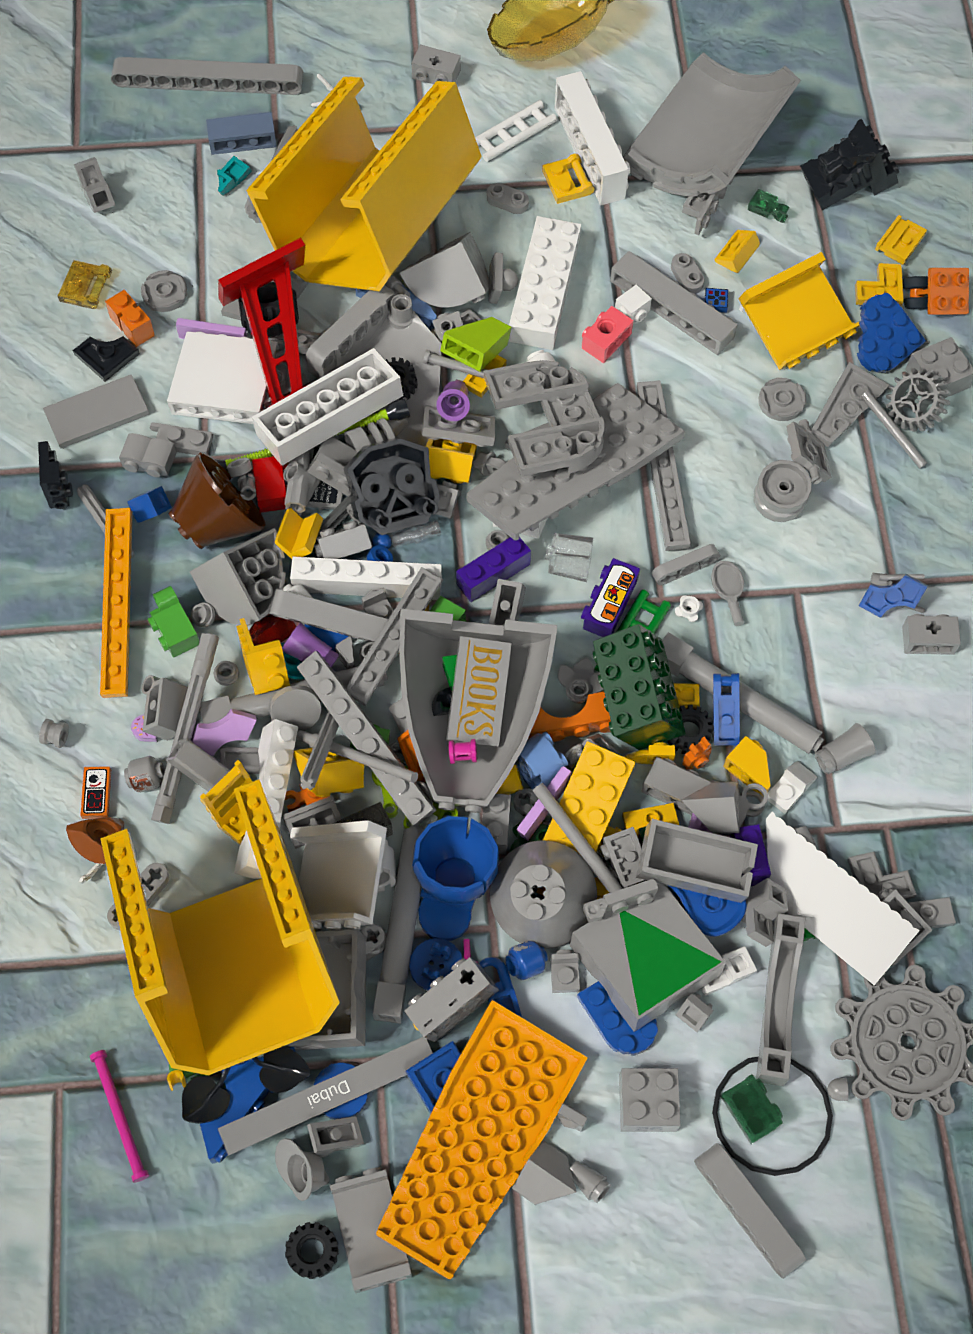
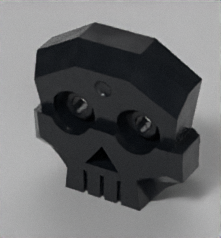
[343,438,440,535]

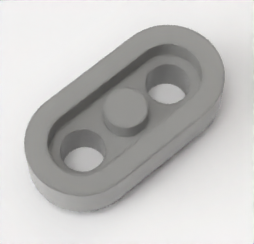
[487,183,529,214]
[671,253,704,294]

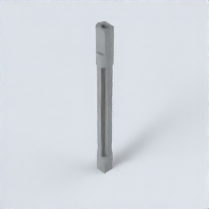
[151,633,219,824]

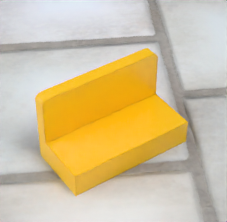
[275,508,323,559]

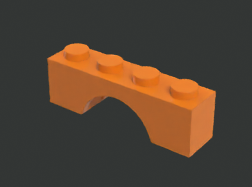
[528,692,611,742]

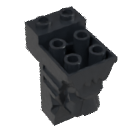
[800,119,899,210]

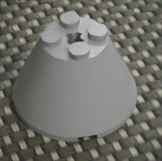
[490,841,597,949]

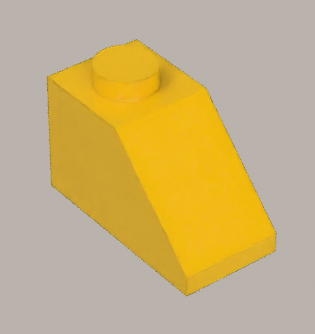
[723,736,771,796]

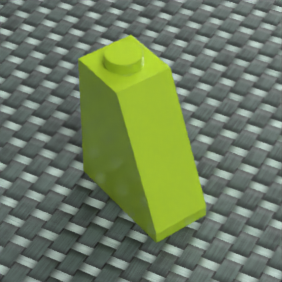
[440,317,512,372]

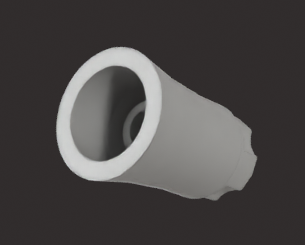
[815,723,876,774]

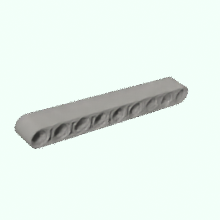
[111,57,304,95]

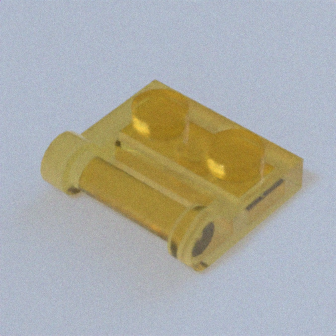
[58,260,112,309]

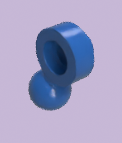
[367,533,393,562]

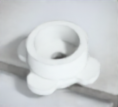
[675,595,703,622]

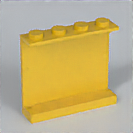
[738,252,860,370]

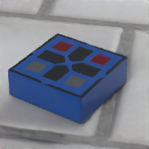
[704,288,728,313]

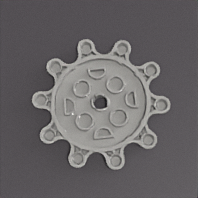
[830,965,973,1121]

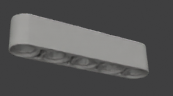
[269,589,388,642]
[694,1143,806,1279]

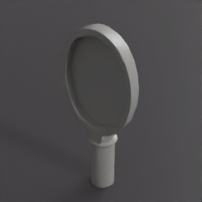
[711,561,744,626]

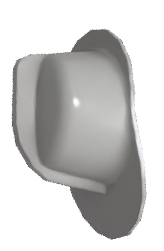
[275,1138,330,1201]

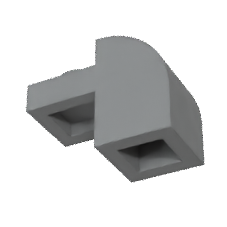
[74,157,115,213]
[741,878,788,947]

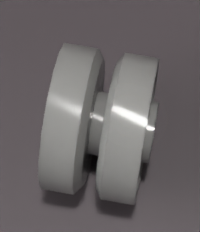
[754,460,812,522]

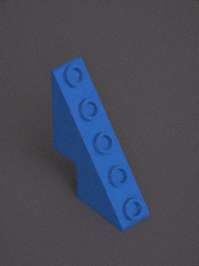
[200,1047,296,1164]

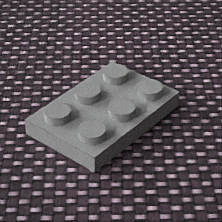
[422,406,495,447]

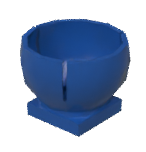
[412,816,499,912]

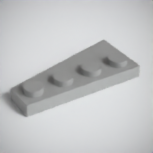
[811,362,890,447]

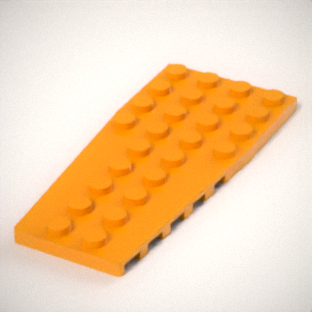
[376,1000,588,1279]

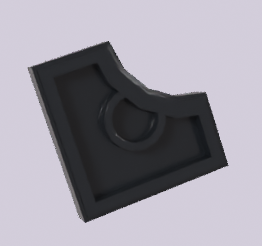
[73,336,140,382]

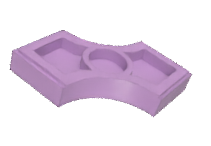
[191,709,257,756]

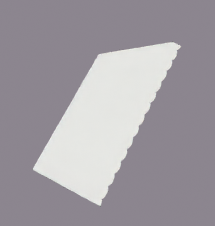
[766,812,920,985]

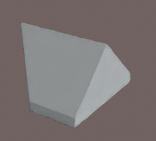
[681,781,739,834]
[512,1140,577,1205]

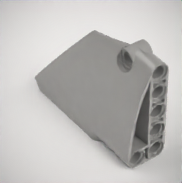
[306,285,442,447]

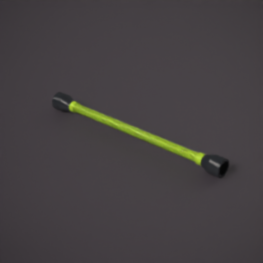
[215,399,410,472]

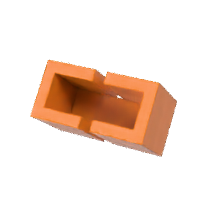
[105,290,155,347]

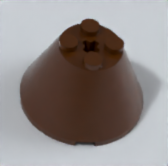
[168,452,266,550]

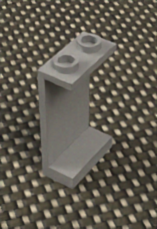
[330,1167,412,1293]

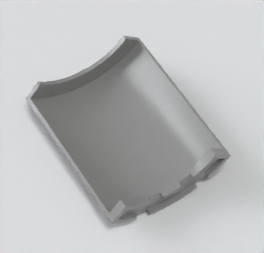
[623,52,801,196]

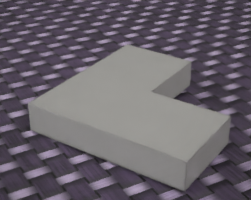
[848,852,917,900]

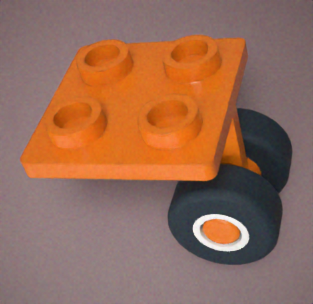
[903,268,969,315]

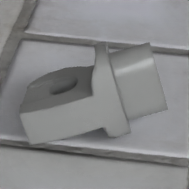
[473,452,506,476]

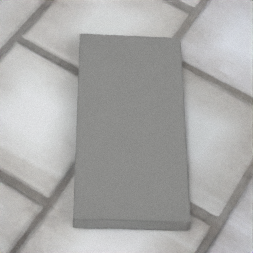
[43,374,149,449]

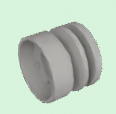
[344,418,396,453]

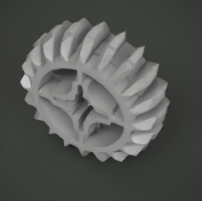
[886,367,951,432]

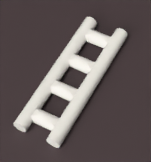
[475,100,557,162]

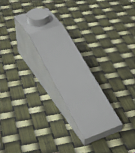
[489,579,526,626]

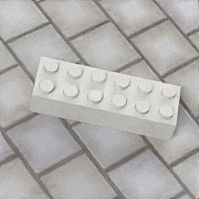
[555,71,630,206]
[508,216,581,350]
[252,348,403,465]

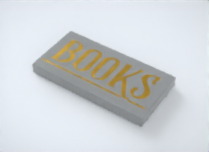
[446,636,512,747]

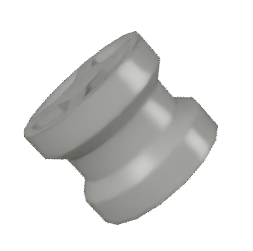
[39,719,69,748]

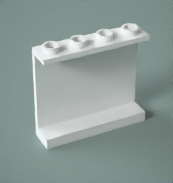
[167,331,280,424]
[290,821,387,931]

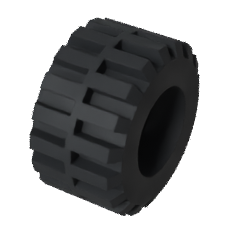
[238,282,299,337]

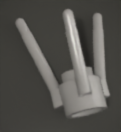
[870,573,925,613]

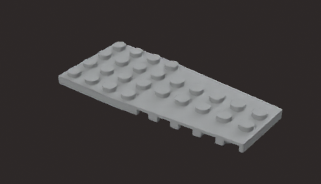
[467,383,685,540]

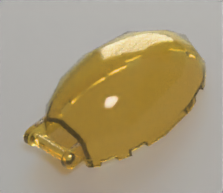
[487,0,615,62]

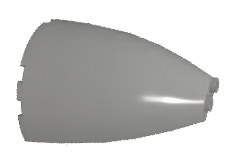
[399,608,557,813]

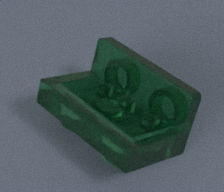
[720,1074,783,1145]

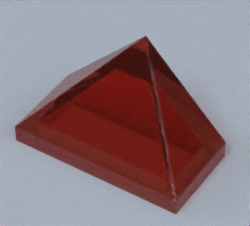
[249,614,297,646]

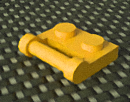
[542,153,595,204]

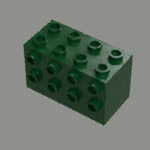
[593,624,686,750]

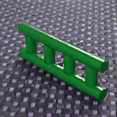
[594,589,671,673]

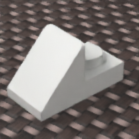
[768,761,817,814]

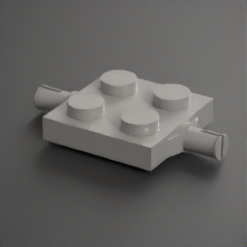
[786,419,832,484]

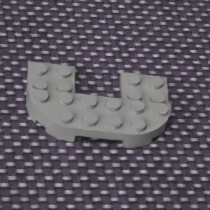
[484,360,604,477]

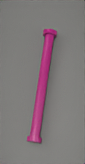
[89,1050,149,1183]

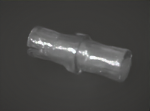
[390,520,441,548]

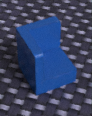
[127,486,172,523]

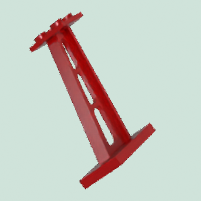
[218,237,306,407]

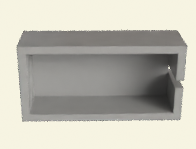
[636,819,758,903]

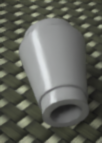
[570,1161,611,1203]

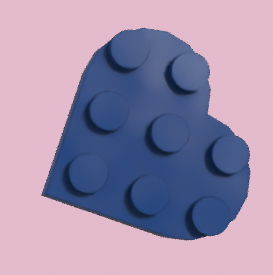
[857,293,926,373]
[577,981,658,1056]

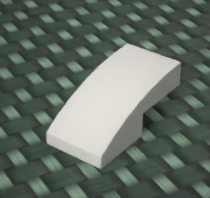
[701,946,757,996]

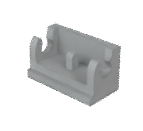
[283,796,342,849]

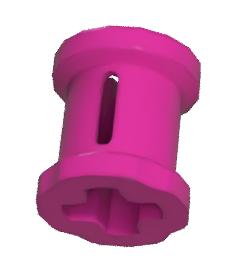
[449,739,477,764]

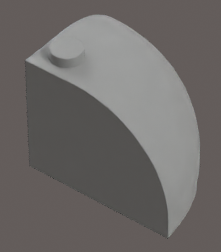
[400,232,490,307]
[190,528,286,625]

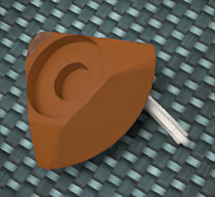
[66,817,124,883]

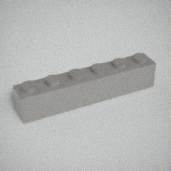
[610,251,737,355]

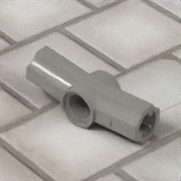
[283,450,316,513]

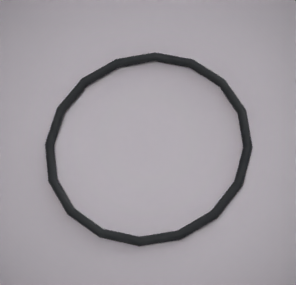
[712,1057,833,1176]

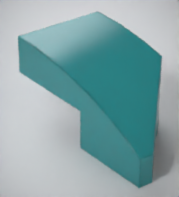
[217,156,252,196]

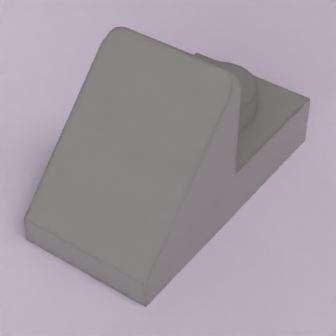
[307,1116,364,1158]

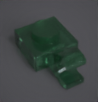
[748,189,789,223]

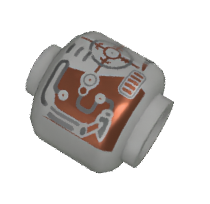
[124,756,165,793]

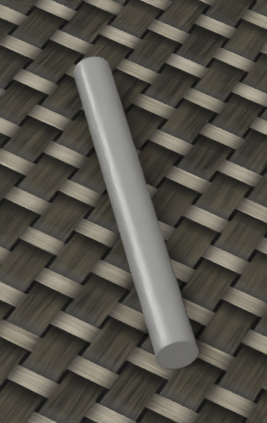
[861,391,927,469]

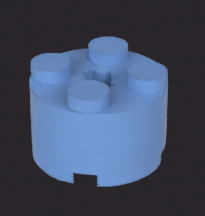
[517,732,569,789]

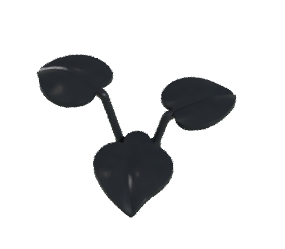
[182,1046,310,1124]

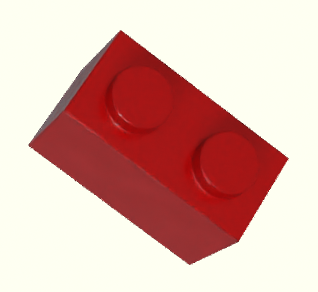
[252,456,287,513]

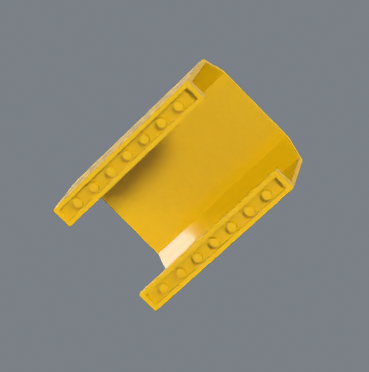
[246,76,482,291]
[100,779,340,1075]

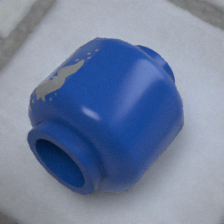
[505,941,548,980]

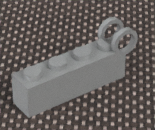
[642,757,768,827]

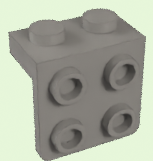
[307,437,357,497]

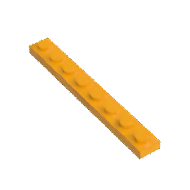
[100,508,132,698]

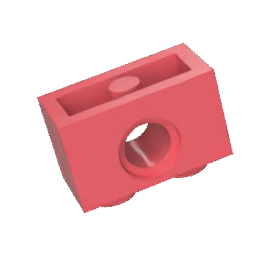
[582,306,634,363]

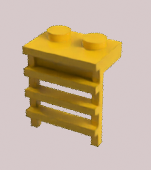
[236,618,290,695]
[200,760,253,845]

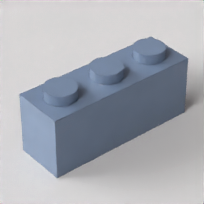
[206,112,277,155]

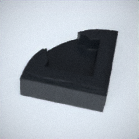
[432,687,452,716]

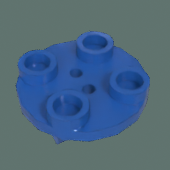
[409,938,462,991]

